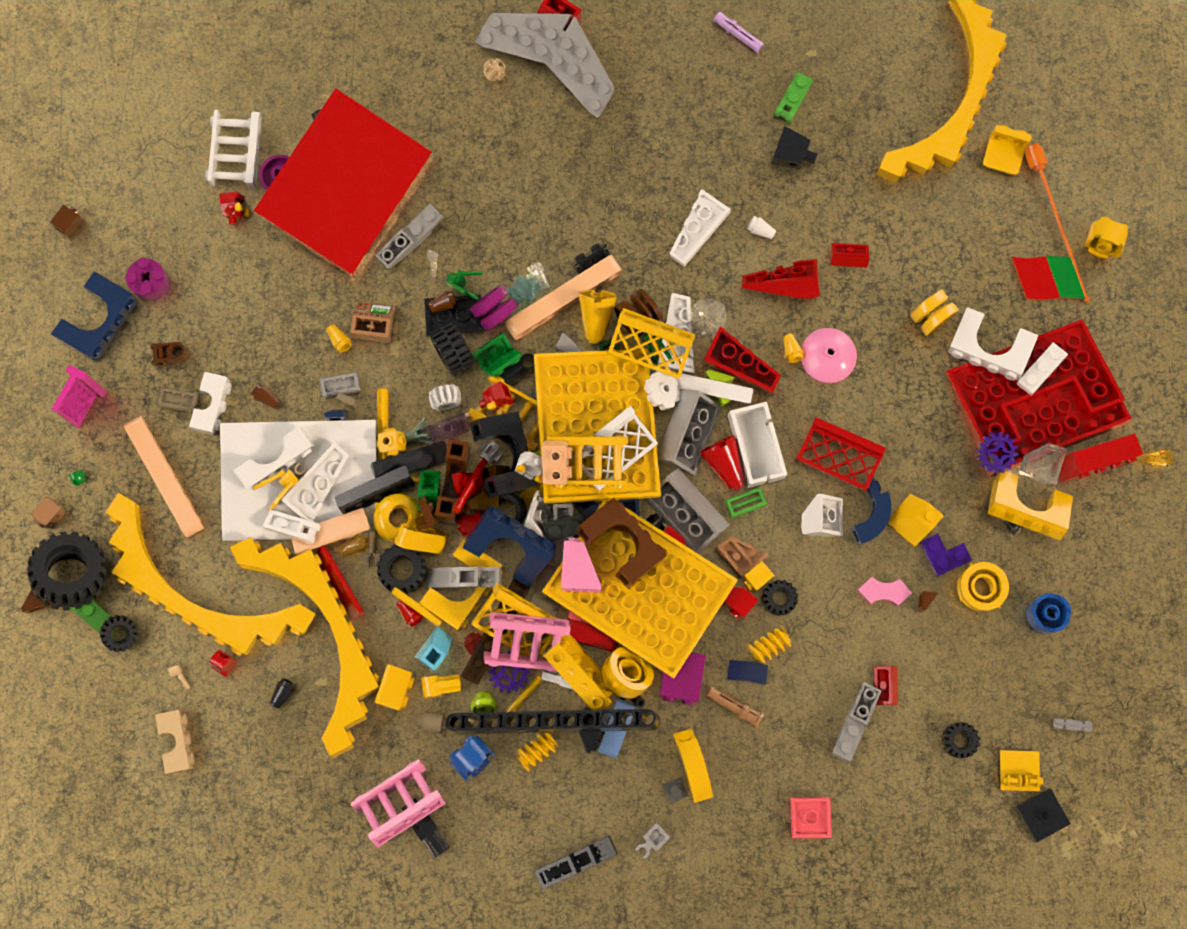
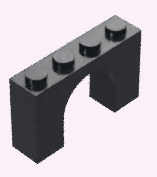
[469,411,538,499]

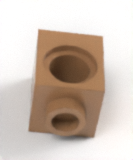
[31,496,66,529]

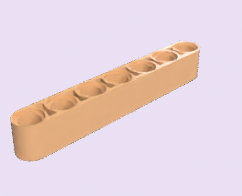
[504,255,622,340]
[123,415,204,538]

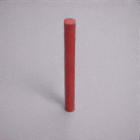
[453,459,488,514]

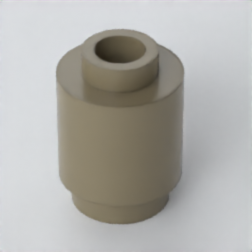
[418,711,447,734]

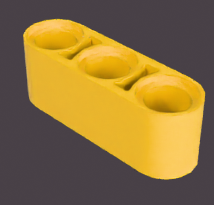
[394,523,449,554]

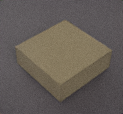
[336,392,358,410]

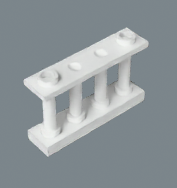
[205,110,262,189]

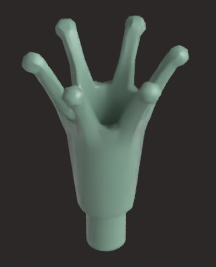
[404,417,435,445]

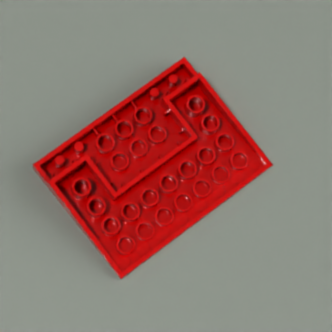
[253,88,432,276]
[946,319,1132,477]

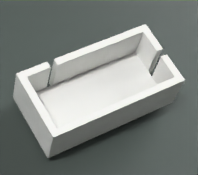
[727,402,787,488]

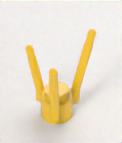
[253,469,300,512]

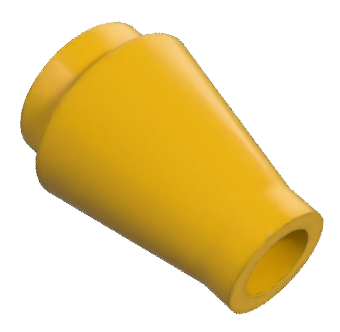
[326,324,352,353]
[783,334,804,363]

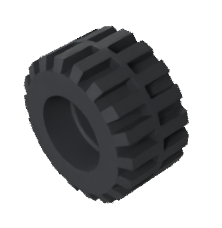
[430,322,474,375]
[377,544,427,594]

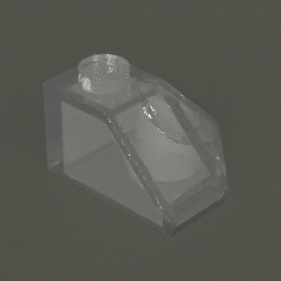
[1018,443,1067,487]

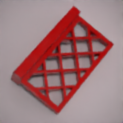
[796,417,886,491]

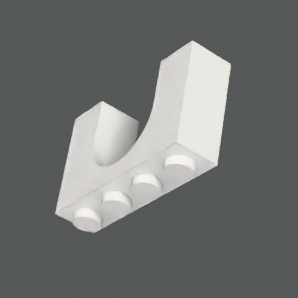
[948,307,1038,381]

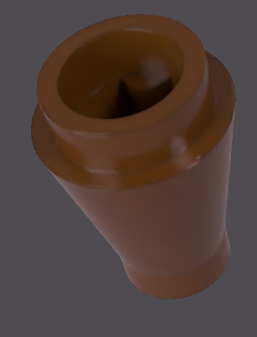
[428,290,458,313]
[250,383,280,409]

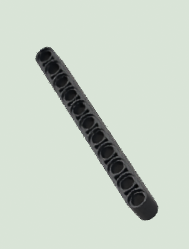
[446,709,661,734]

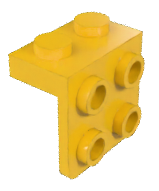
[982,125,1032,176]

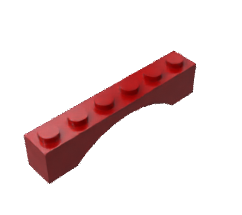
[663,525,758,620]

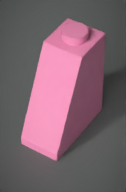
[561,538,601,593]

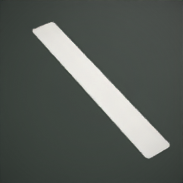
[650,369,753,403]

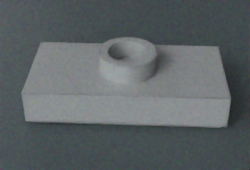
[319,372,361,398]

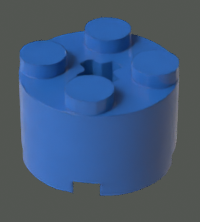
[1026,593,1071,634]
[449,735,495,782]

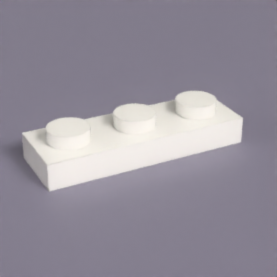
[1017,343,1068,396]

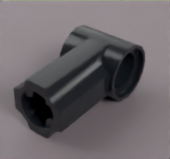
[501,353,535,386]

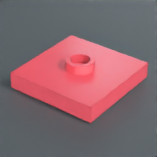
[790,797,832,838]

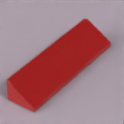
[315,545,365,621]

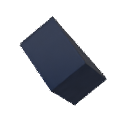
[727,660,768,685]

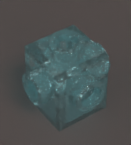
[507,274,540,304]

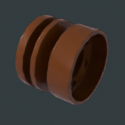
[614,289,663,339]

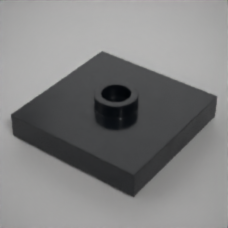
[1016,788,1071,843]

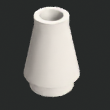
[747,216,776,240]

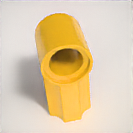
[421,674,462,698]

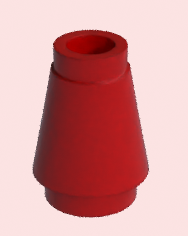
[396,600,423,627]

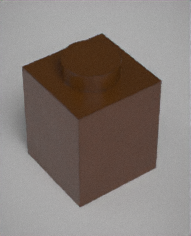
[50,205,83,239]

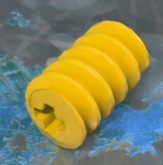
[747,625,792,664]
[516,732,559,772]

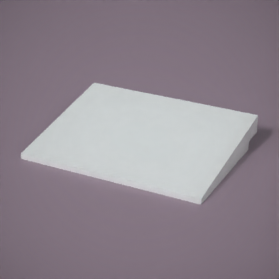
[220,420,378,541]

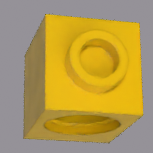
[742,561,774,593]

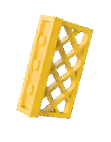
[608,308,696,379]
[471,583,558,657]

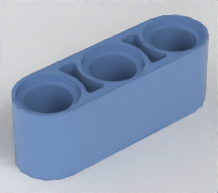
[597,698,636,759]

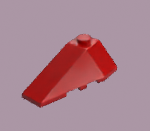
[742,259,820,299]

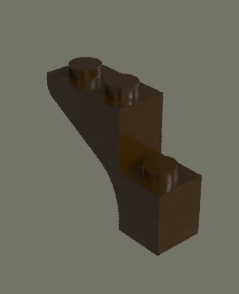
[460,465,510,517]

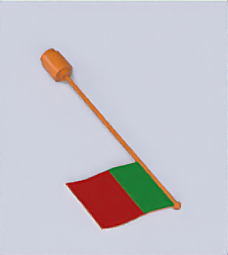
[1011,143,1090,302]

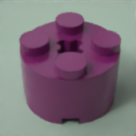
[125,257,169,301]

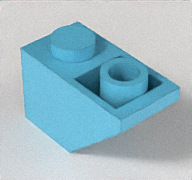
[414,626,453,671]

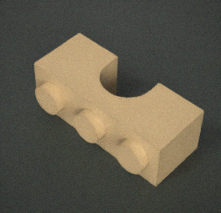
[155,709,195,774]

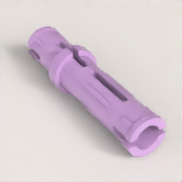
[714,11,764,53]

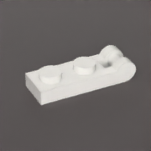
[263,510,321,544]

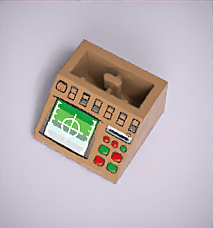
[350,302,395,343]

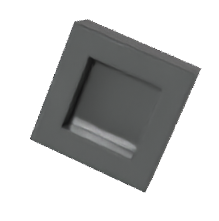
[663,777,689,804]

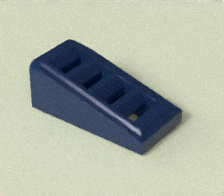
[324,409,348,421]

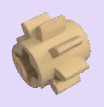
[483,58,506,81]

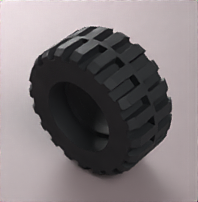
[27,531,107,610]

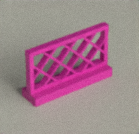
[51,365,107,428]

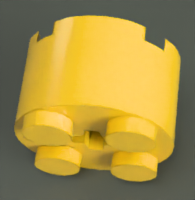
[1085,216,1128,259]

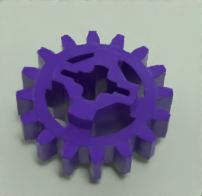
[975,432,1018,474]
[488,650,530,694]

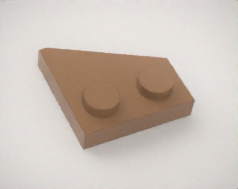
[715,536,769,579]

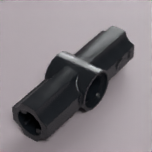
[401,798,449,858]

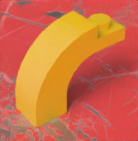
[673,728,713,803]

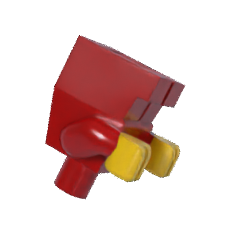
[219,192,251,225]
[479,381,514,415]

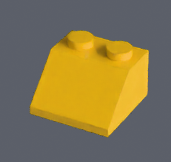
[375,664,415,711]

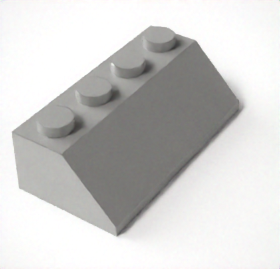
[657,389,721,476]
[646,468,730,554]

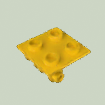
[1000,750,1043,791]

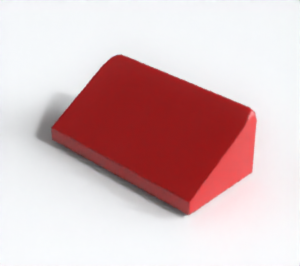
[831,243,870,268]
[874,666,898,706]

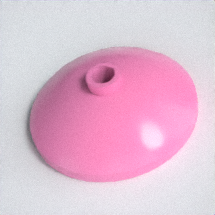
[801,328,857,383]

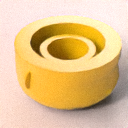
[373,493,423,543]
[957,562,1009,612]
[602,647,654,699]

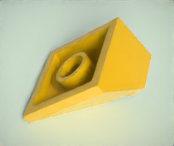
[888,493,944,547]

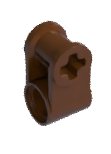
[150,342,189,366]

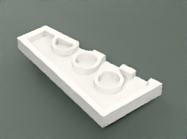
[670,189,731,267]
[657,293,695,374]
[281,442,349,522]

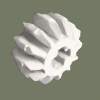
[429,384,461,411]

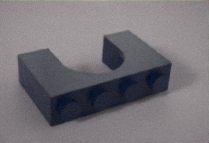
[51,271,137,362]
[463,505,556,587]

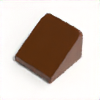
[918,591,938,613]

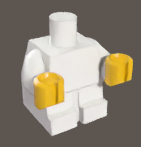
[515,452,543,483]

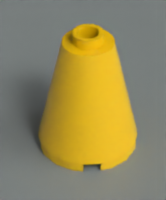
[579,290,617,344]

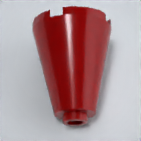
[700,435,746,491]

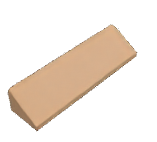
[291,508,370,554]

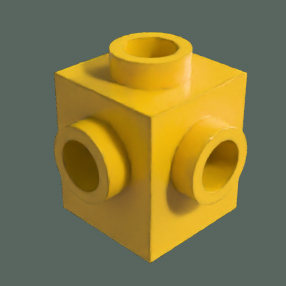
[377,428,407,457]

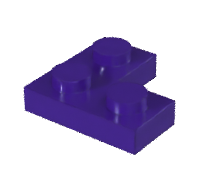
[920,534,972,577]

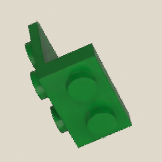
[471,332,522,377]

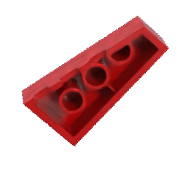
[703,326,781,395]
[1053,433,1144,483]

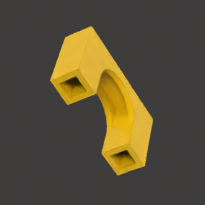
[987,471,1073,541]
[419,540,503,632]

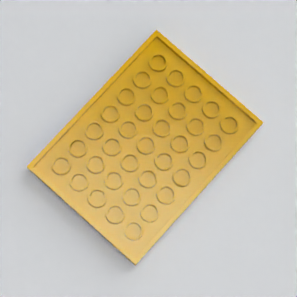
[534,349,661,504]
[542,500,738,679]

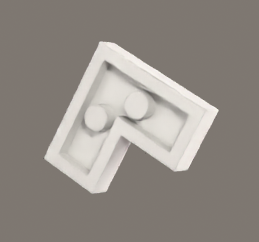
[541,671,573,689]

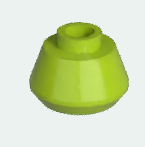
[470,691,497,713]

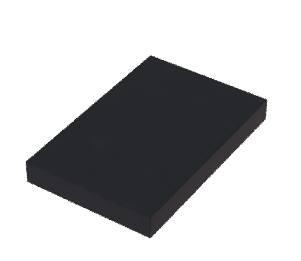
[424,295,483,337]

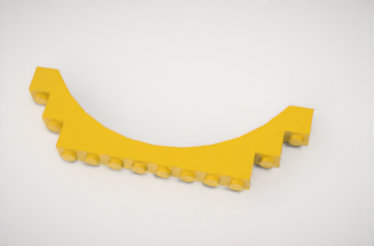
[876,0,1007,183]
[105,493,318,656]
[230,537,381,759]

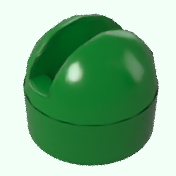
[68,470,85,486]

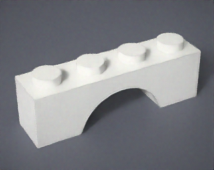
[234,426,315,490]

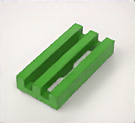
[724,487,767,519]

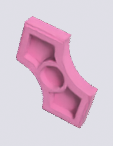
[857,577,912,606]

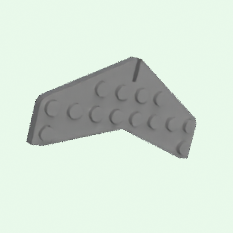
[475,13,615,118]

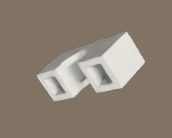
[189,372,232,436]

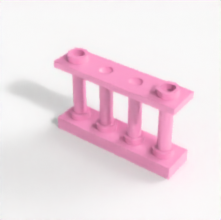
[484,612,570,672]
[351,759,446,848]

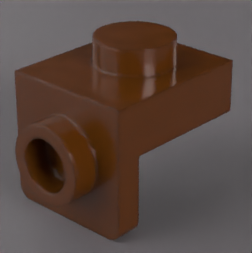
[415,496,436,531]

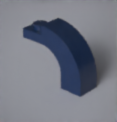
[851,477,891,546]

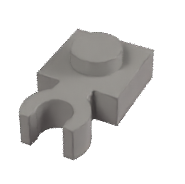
[635,823,670,859]

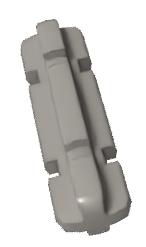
[1053,718,1093,732]

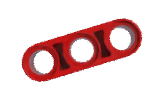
[567,618,619,652]

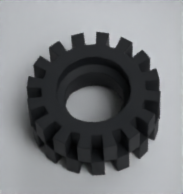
[762,580,798,616]
[100,615,138,652]
[942,722,981,758]

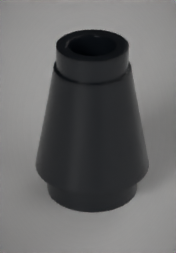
[269,678,296,709]

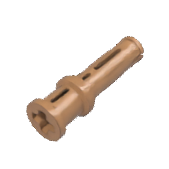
[706,686,764,729]

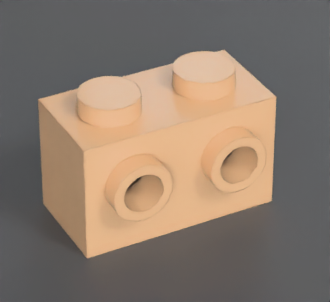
[542,441,572,484]

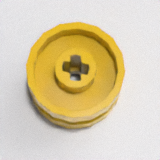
[910,290,959,336]

